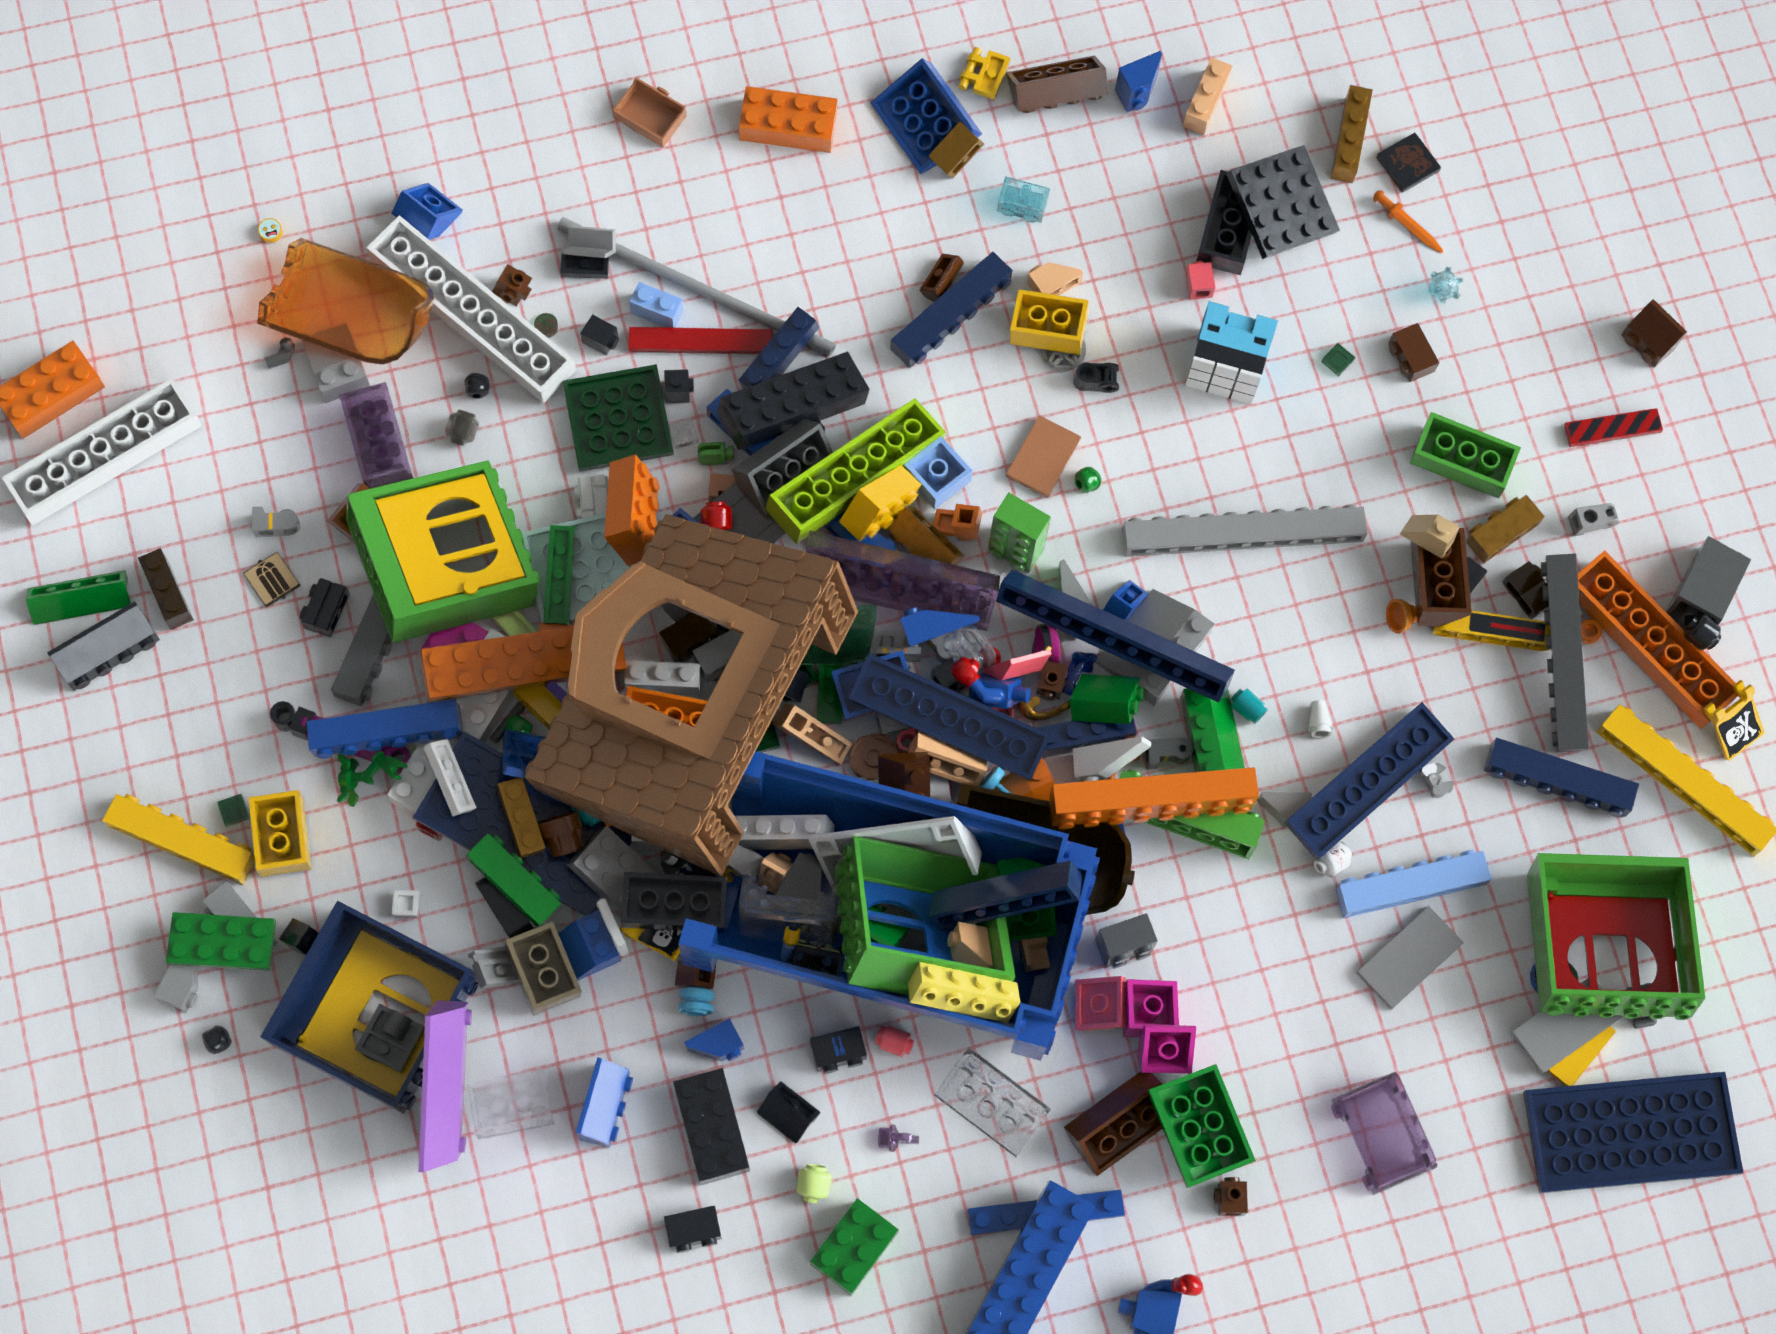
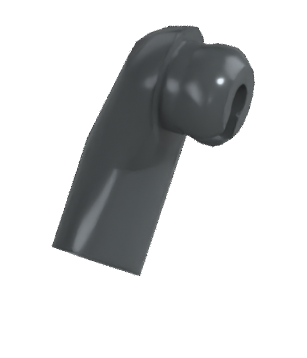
[265,337,295,368]

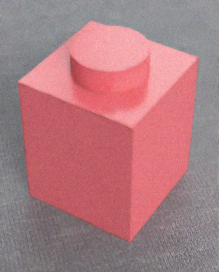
[1185,261,1216,300]

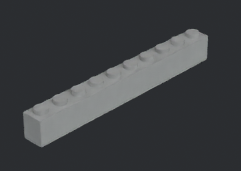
[1122,504,1368,557]

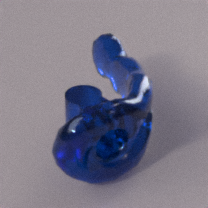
[1063,651,1098,696]

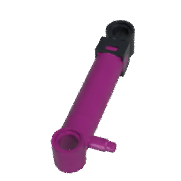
[270,701,411,774]

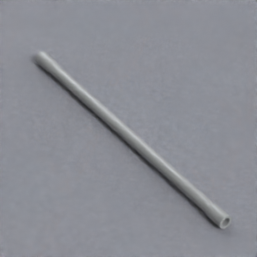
[557,217,836,356]

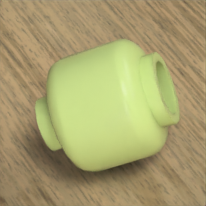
[796,1163,832,1203]

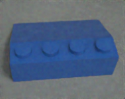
[870,58,982,174]

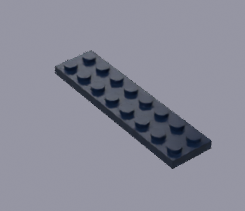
[848,653,1051,781]
[1284,702,1454,861]

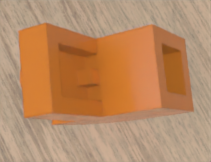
[933,504,983,541]

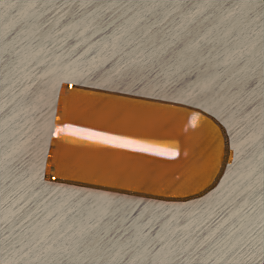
[257,238,434,365]

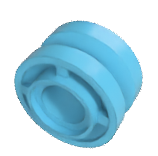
[678,987,715,1016]

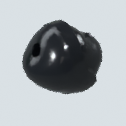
[464,373,490,399]
[202,1025,232,1054]

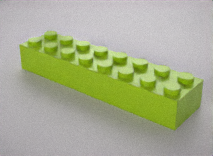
[765,398,946,544]

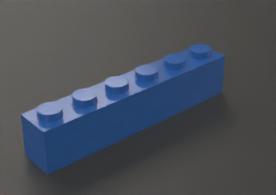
[307,699,463,759]

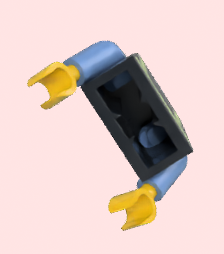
[781,926,846,977]

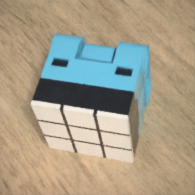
[1185,301,1278,405]

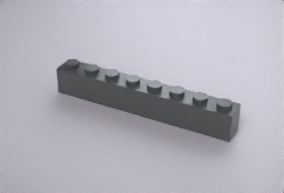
[1541,553,1589,752]

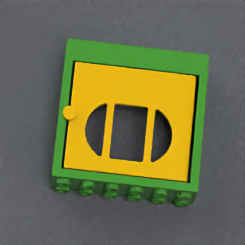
[346,460,540,643]

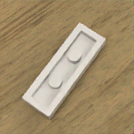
[424,739,476,816]

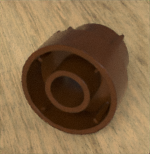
[538,811,585,857]

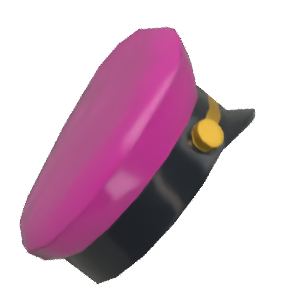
[1032,624,1061,663]

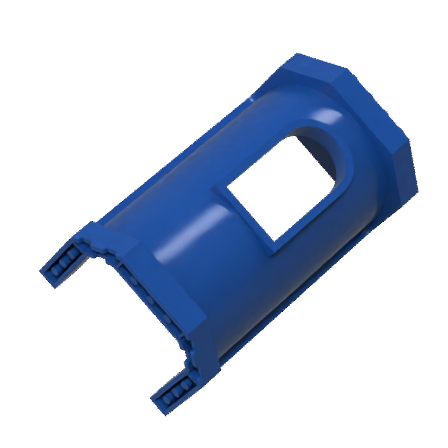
[678,751,1100,1061]

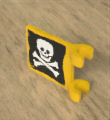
[1704,680,1765,761]
[619,927,682,961]

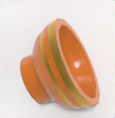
[1386,599,1417,633]

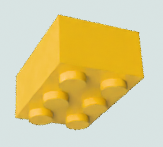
[1010,289,1089,355]
[839,465,922,542]
[248,790,312,877]

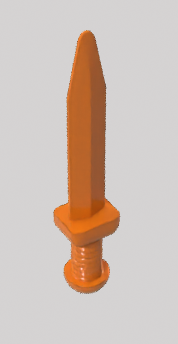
[1373,191,1443,253]

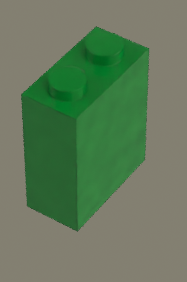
[1070,674,1144,724]

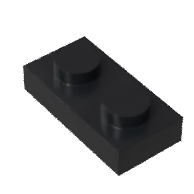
[560,254,609,279]

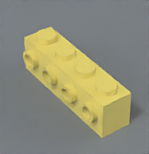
[908,962,1020,1023]

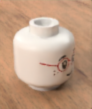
[1314,842,1352,877]

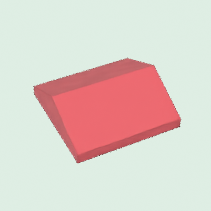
[984,649,1051,681]

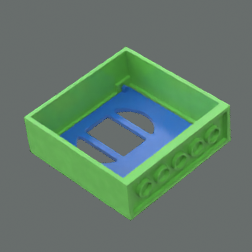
[834,836,1015,995]

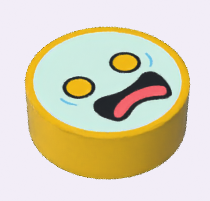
[258,218,283,243]

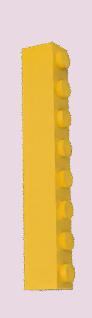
[1596,704,1776,857]

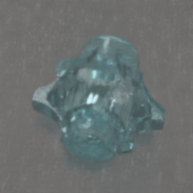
[1428,267,1463,304]

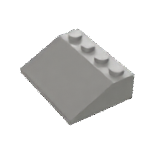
[1095,589,1215,706]

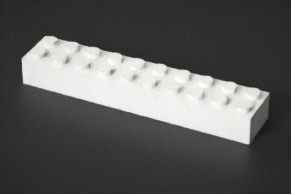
[366,215,576,404]

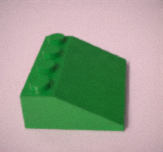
[1147,1064,1256,1188]

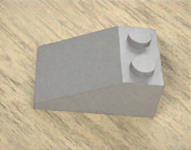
[302,324,370,403]

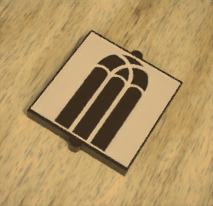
[243,552,300,608]

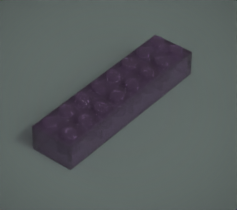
[805,530,1000,631]

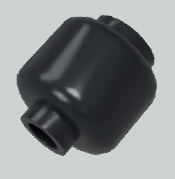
[1684,614,1721,650]

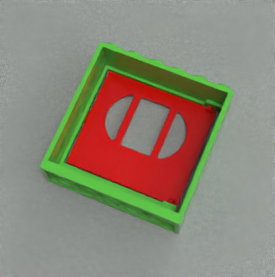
[1527,853,1706,1020]

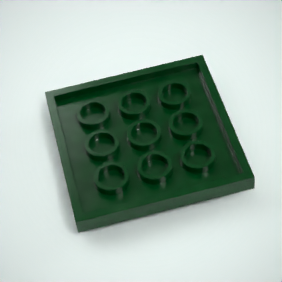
[563,364,674,472]

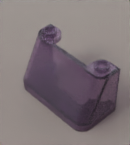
[1331,1072,1437,1196]

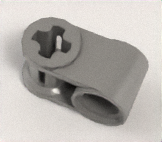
[726,844,764,883]

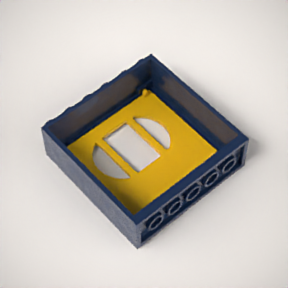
[260,900,479,1114]

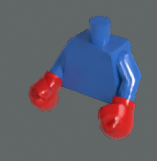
[951,644,1031,709]
[1118,1274,1203,1334]

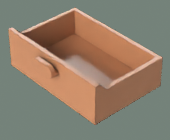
[612,77,687,147]

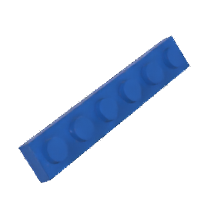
[968,1190,1125,1236]

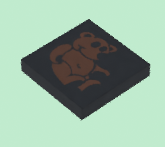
[1376,132,1442,193]

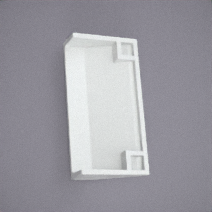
[808,816,982,893]

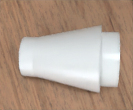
[1308,700,1333,738]

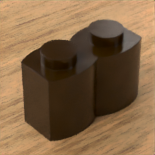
[1502,561,1548,619]

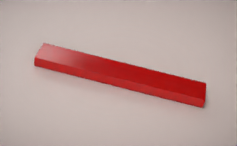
[628,327,771,354]

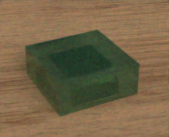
[1321,343,1356,377]
[217,794,250,827]

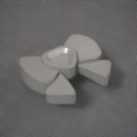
[1419,763,1454,798]

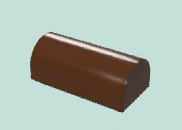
[919,253,964,302]

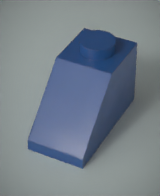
[1103,580,1149,621]
[684,1018,744,1061]

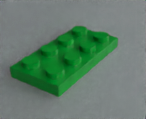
[166,912,276,971]

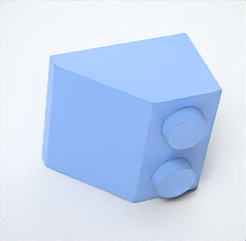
[904,436,972,510]

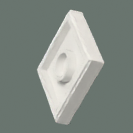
[596,898,629,957]

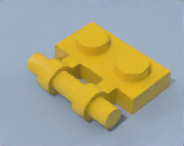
[958,47,1010,100]

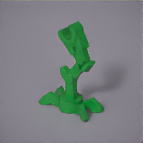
[337,751,408,807]

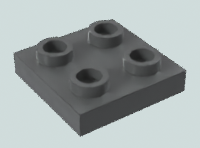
[355,1003,425,1073]

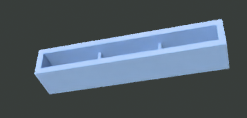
[1335,849,1492,918]

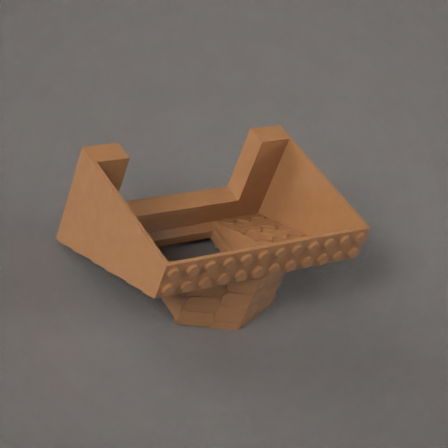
[525,514,858,877]

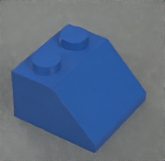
[1115,50,1163,112]
[391,183,463,240]
[558,910,621,981]

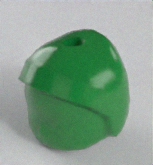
[1075,467,1102,493]
[504,715,532,734]

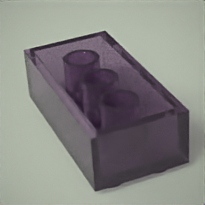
[339,382,414,489]

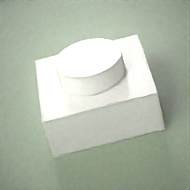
[392,890,420,918]

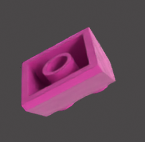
[1137,1025,1196,1074]

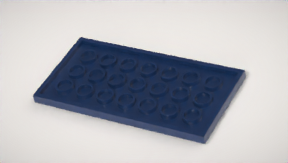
[412,731,632,916]
[1523,1071,1744,1194]

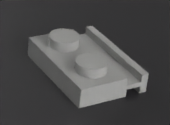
[468,946,519,989]

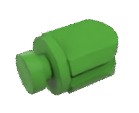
[697,442,734,465]

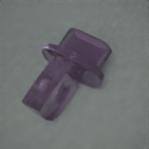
[878,1124,919,1152]

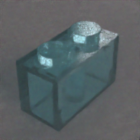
[997,176,1050,223]

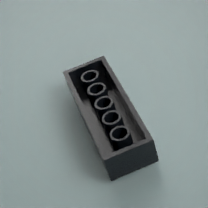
[717,351,870,451]

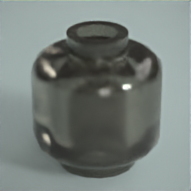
[444,409,479,446]

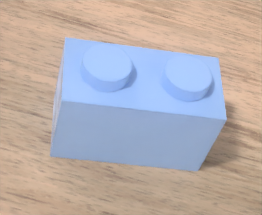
[629,282,684,328]

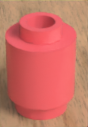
[874,1025,914,1057]

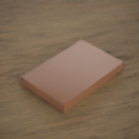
[1006,415,1082,498]

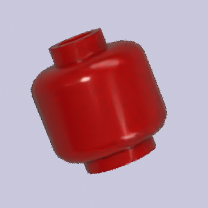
[700,501,732,531]

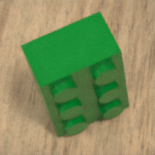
[810,1198,899,1296]

